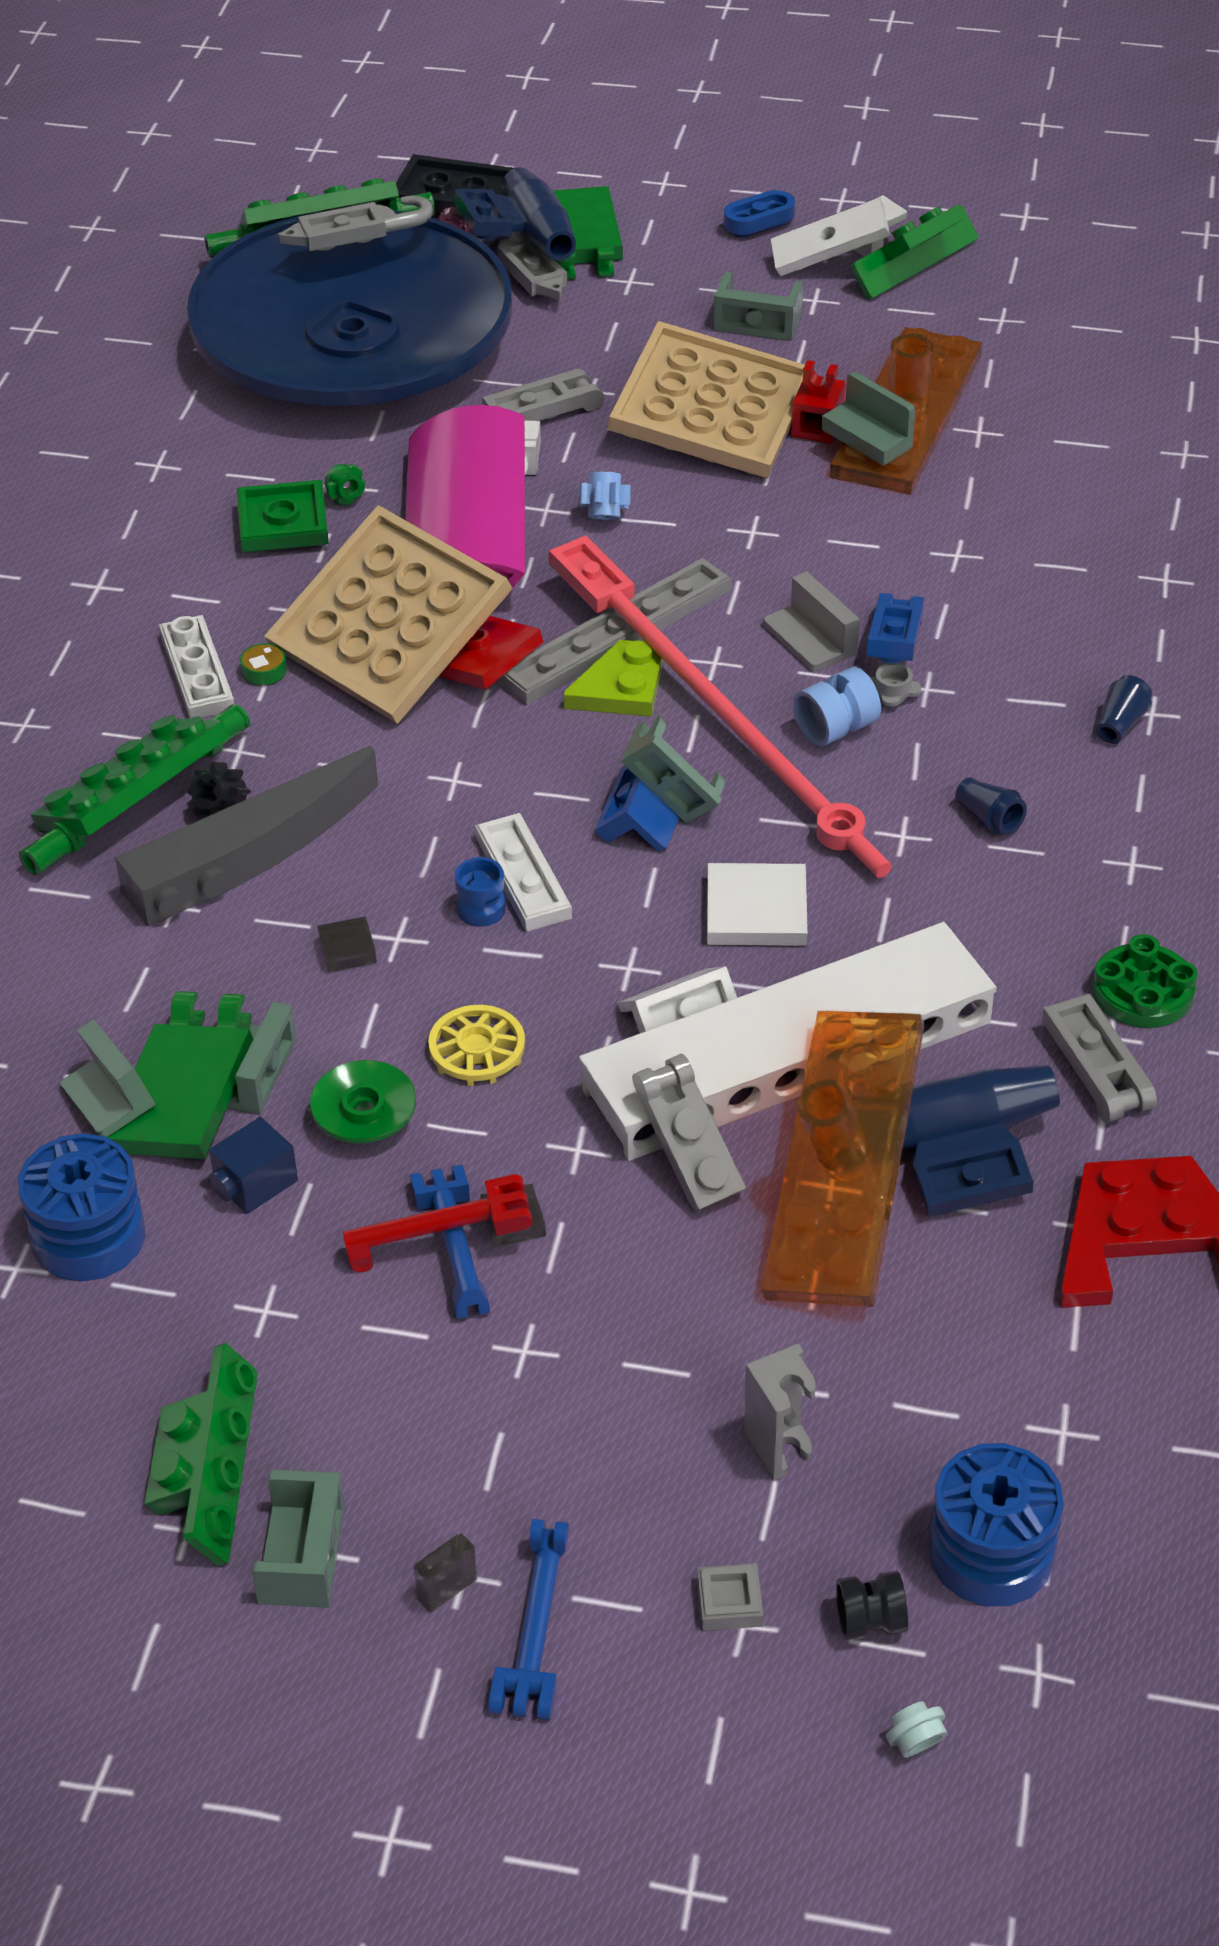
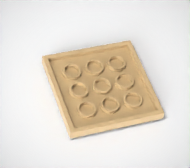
[607,321,805,478]
[264,505,513,724]

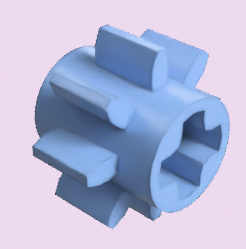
[578,472,631,520]

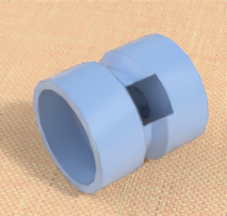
[793,666,881,747]

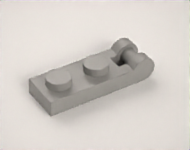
[482,369,605,421]
[1042,994,1157,1123]
[632,1053,746,1213]

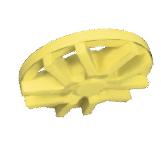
[428,1005,525,1086]

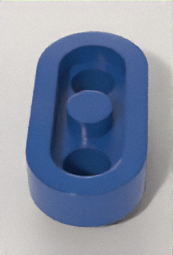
[723,190,795,237]

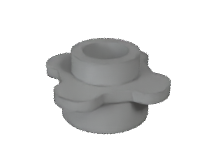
[870,663,921,706]

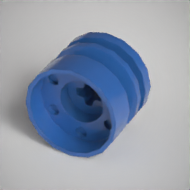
[18,1133,146,1282]
[929,1443,1064,1607]

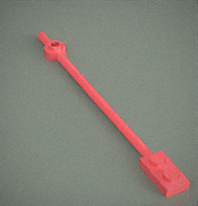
[549,535,892,878]

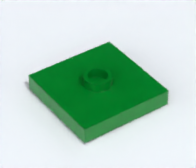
[236,480,329,553]

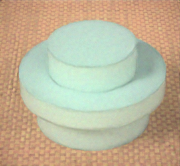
[886,1701,948,1757]

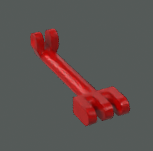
[343,1174,533,1273]

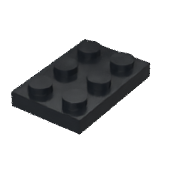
[396,154,514,217]

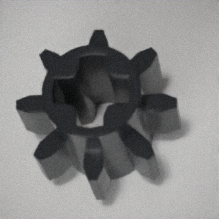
[188,762,251,815]

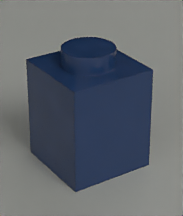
[209,1116,298,1214]

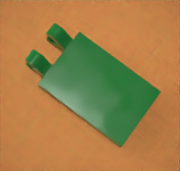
[552,186,623,279]
[107,991,253,1159]

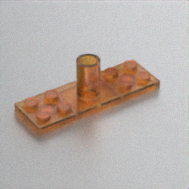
[830,327,982,495]
[761,1011,924,1307]

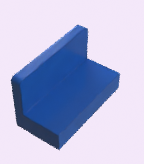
[594,766,679,851]

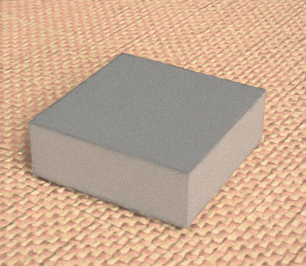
[697,1563,763,1631]

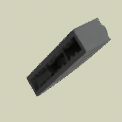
[115,746,378,927]

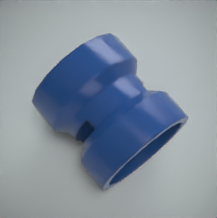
[455,857,506,927]

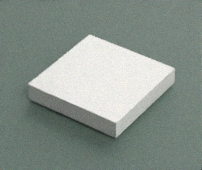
[707,863,808,946]

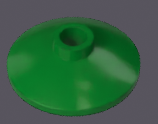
[310,1060,416,1143]

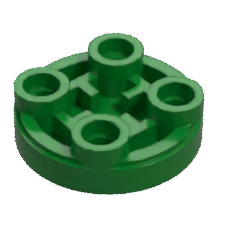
[1092,934,1198,1028]

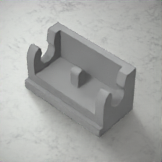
[744,1343,816,1481]

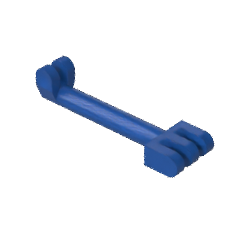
[409,1164,490,1320]
[488,1519,569,1720]

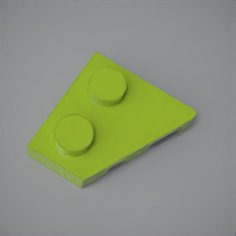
[564,640,664,717]

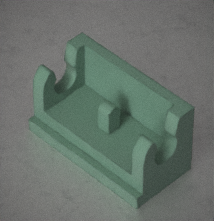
[621,715,725,823]

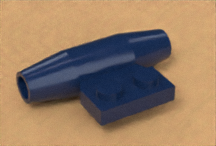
[454,167,576,261]
[841,1065,1060,1217]

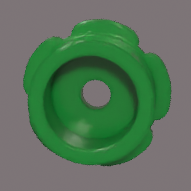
[324,464,366,505]

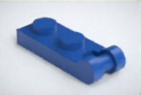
[866,593,925,663]

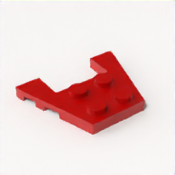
[1060,1155,1219,1308]

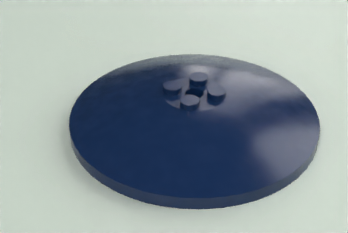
[187,211,512,406]

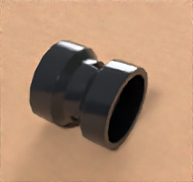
[836,1571,908,1640]

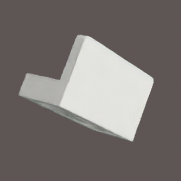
[617,966,737,1033]

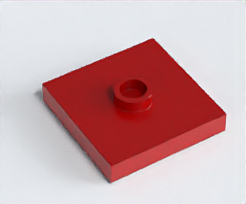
[438,616,543,690]

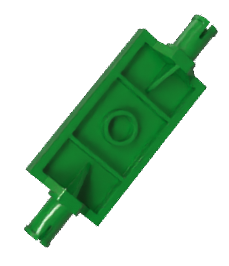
[204,178,435,258]
[19,704,250,875]

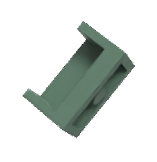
[714,272,803,341]
[252,1469,345,1608]

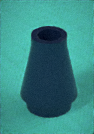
[1095,675,1152,744]
[955,777,1027,834]

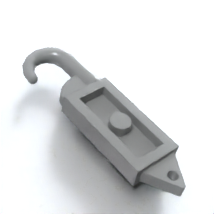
[279,196,433,251]
[475,231,567,300]

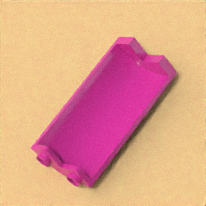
[405,405,525,603]

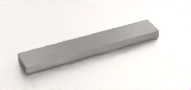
[498,558,732,705]

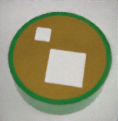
[240,643,287,685]

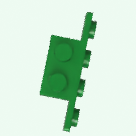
[850,205,978,300]
[145,1343,257,1566]

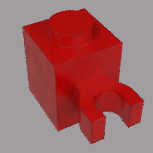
[791,360,846,444]

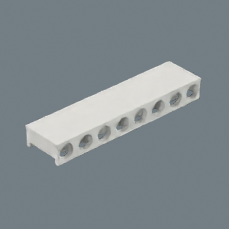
[579,922,997,1161]

